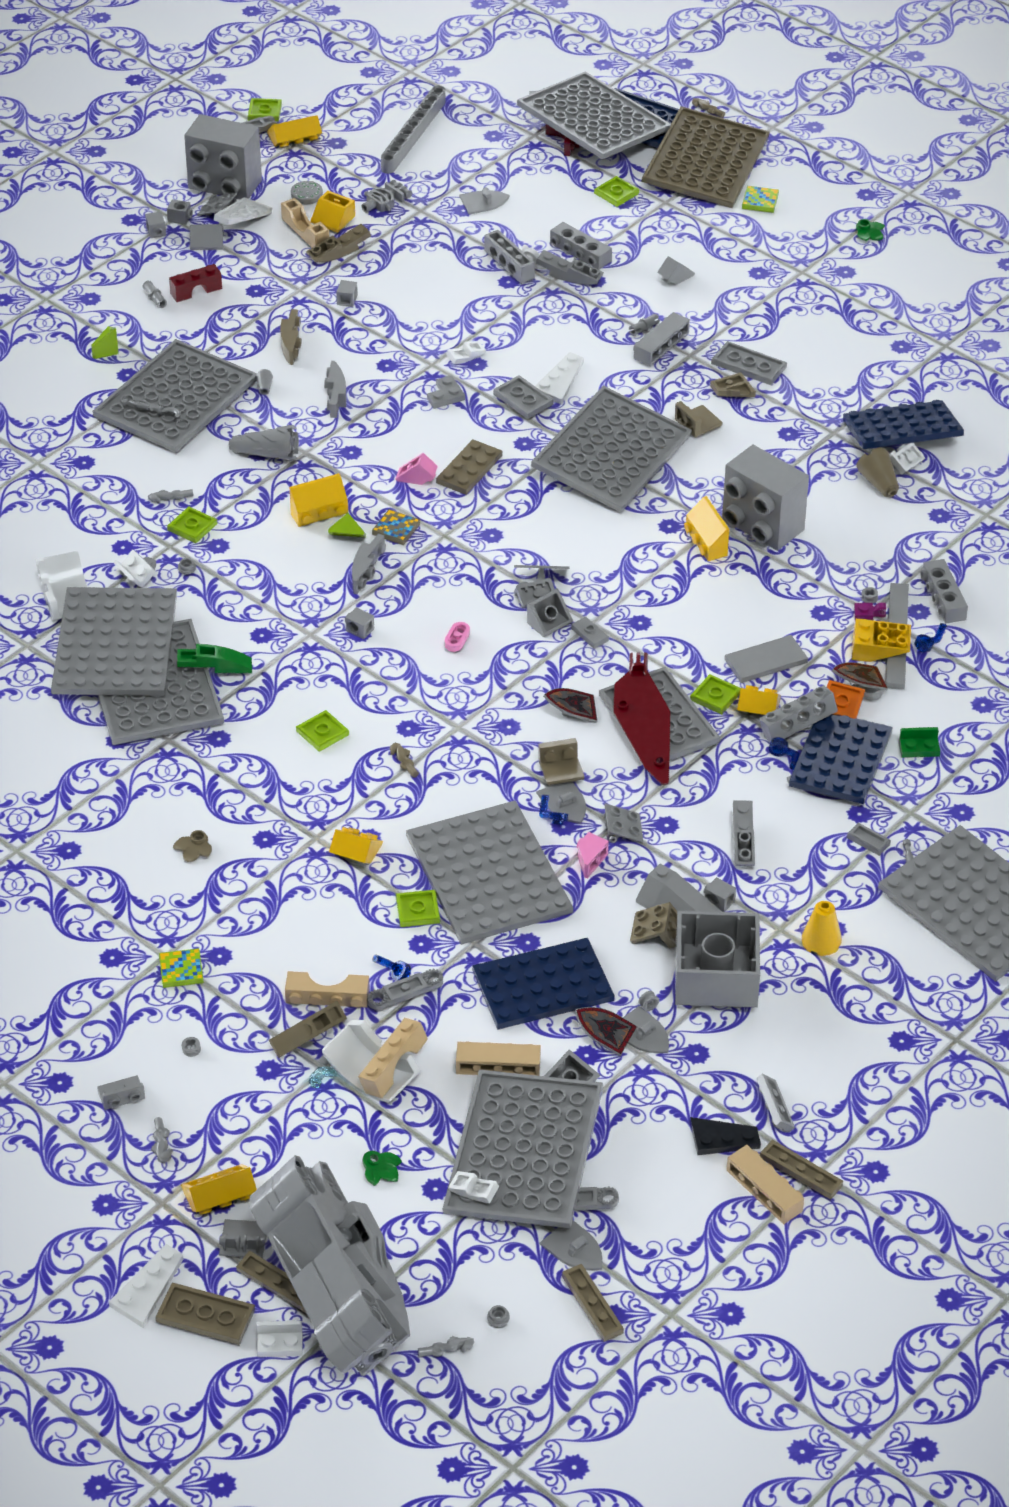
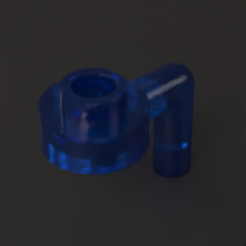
[914,623,947,652]
[769,737,800,770]
[539,794,569,825]
[372,954,411,981]

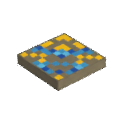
[372,509,420,545]

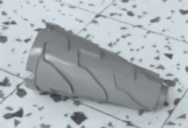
[229,425,299,461]

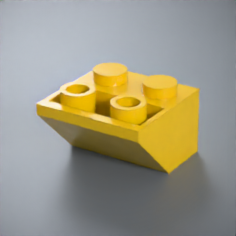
[311,191,355,233]
[737,685,781,715]
[329,827,383,863]

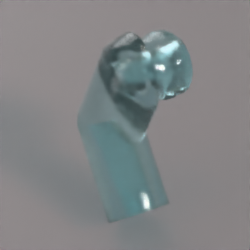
[308,1067,337,1088]

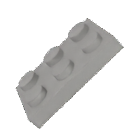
[493,375,553,419]

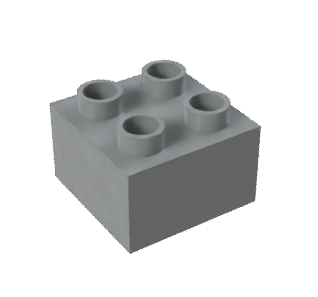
[184,114,262,199]
[722,444,809,551]
[675,911,760,1008]

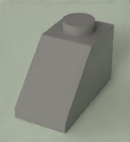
[657,256,695,285]

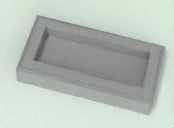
[847,822,891,856]

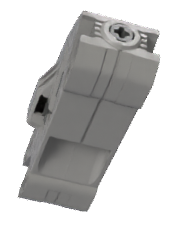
[250,1155,410,1376]

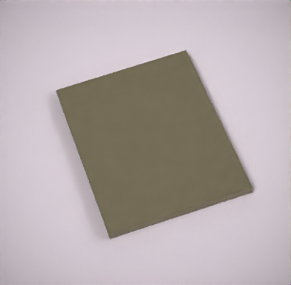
[641,106,770,208]

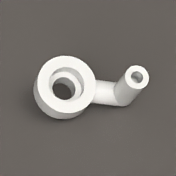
[520,245,539,264]

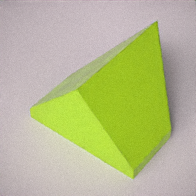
[91,326,119,359]
[328,513,366,538]

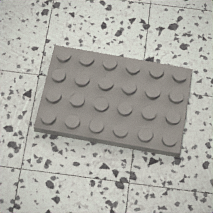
[599,667,720,760]

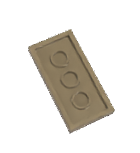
[436,439,503,495]
[155,1282,255,1345]

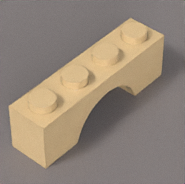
[281,198,329,248]
[285,971,370,1008]
[358,1017,428,1098]

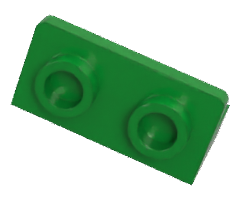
[899,727,940,758]

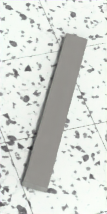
[886,583,909,689]

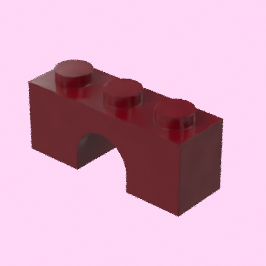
[169,264,222,302]

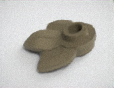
[173,830,212,862]

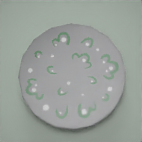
[291,181,323,204]

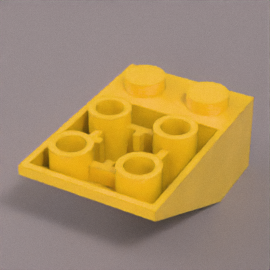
[852,618,911,662]

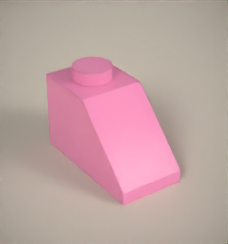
[395,453,438,485]
[577,832,609,879]

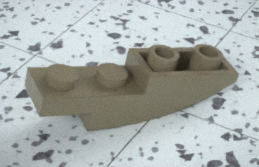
[306,224,371,262]
[280,309,302,365]
[268,1001,347,1058]

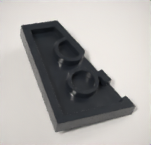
[690,1117,761,1155]

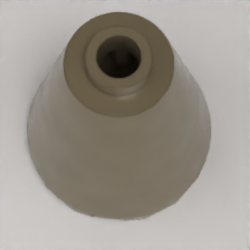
[856,447,899,497]

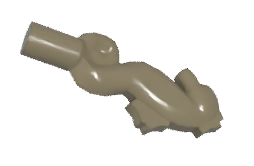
[692,98,725,118]
[390,742,419,778]

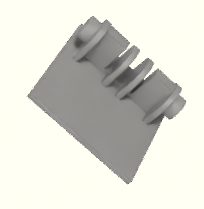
[197,193,237,216]
[604,803,644,843]
[219,1219,266,1258]

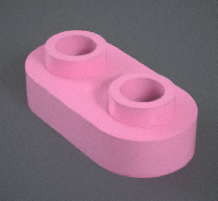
[445,622,470,652]

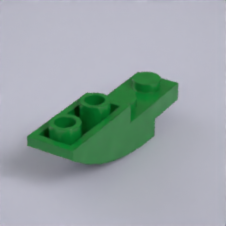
[177,644,252,673]

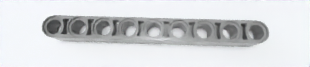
[381,85,446,174]

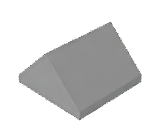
[190,224,224,250]
[527,588,573,637]

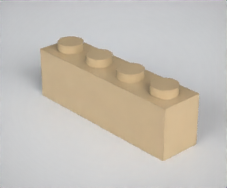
[456,1041,541,1076]
[727,1145,804,1224]

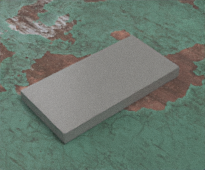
[711,341,787,386]
[724,635,808,683]

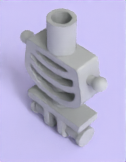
[361,180,412,213]

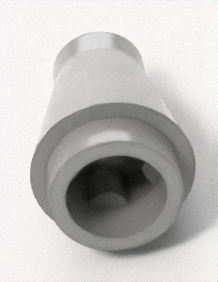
[256,369,273,395]

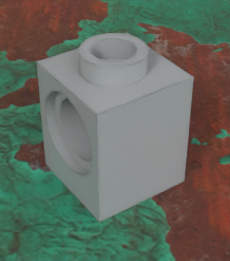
[167,199,193,225]
[145,211,166,238]
[336,280,358,307]
[345,607,375,639]
[704,877,736,912]

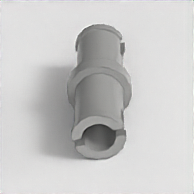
[142,280,167,308]
[629,314,660,336]

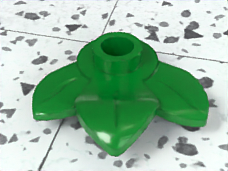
[856,219,885,241]
[362,1151,402,1186]

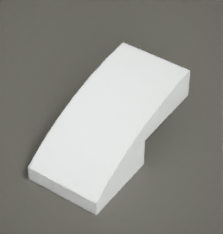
[446,341,486,364]
[448,1171,499,1203]

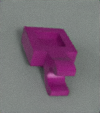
[854,602,886,620]

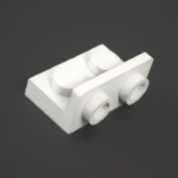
[889,443,925,475]
[113,550,156,588]
[257,1320,303,1357]

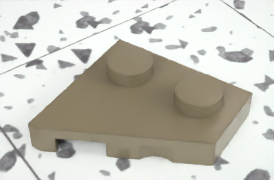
[710,372,756,397]

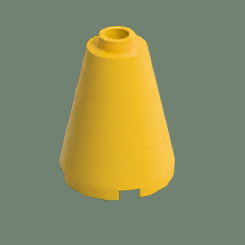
[801,901,842,956]

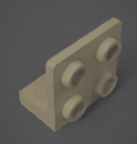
[675,401,723,438]
[538,738,584,785]
[630,902,677,949]

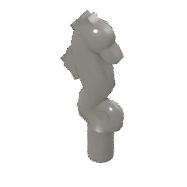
[148,489,194,503]
[151,1117,173,1164]
[418,1336,474,1357]

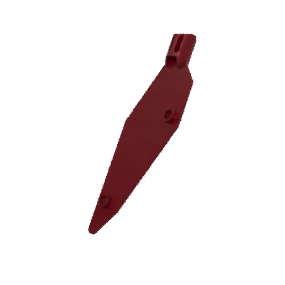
[613,652,671,785]

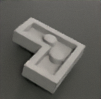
[427,375,465,409]

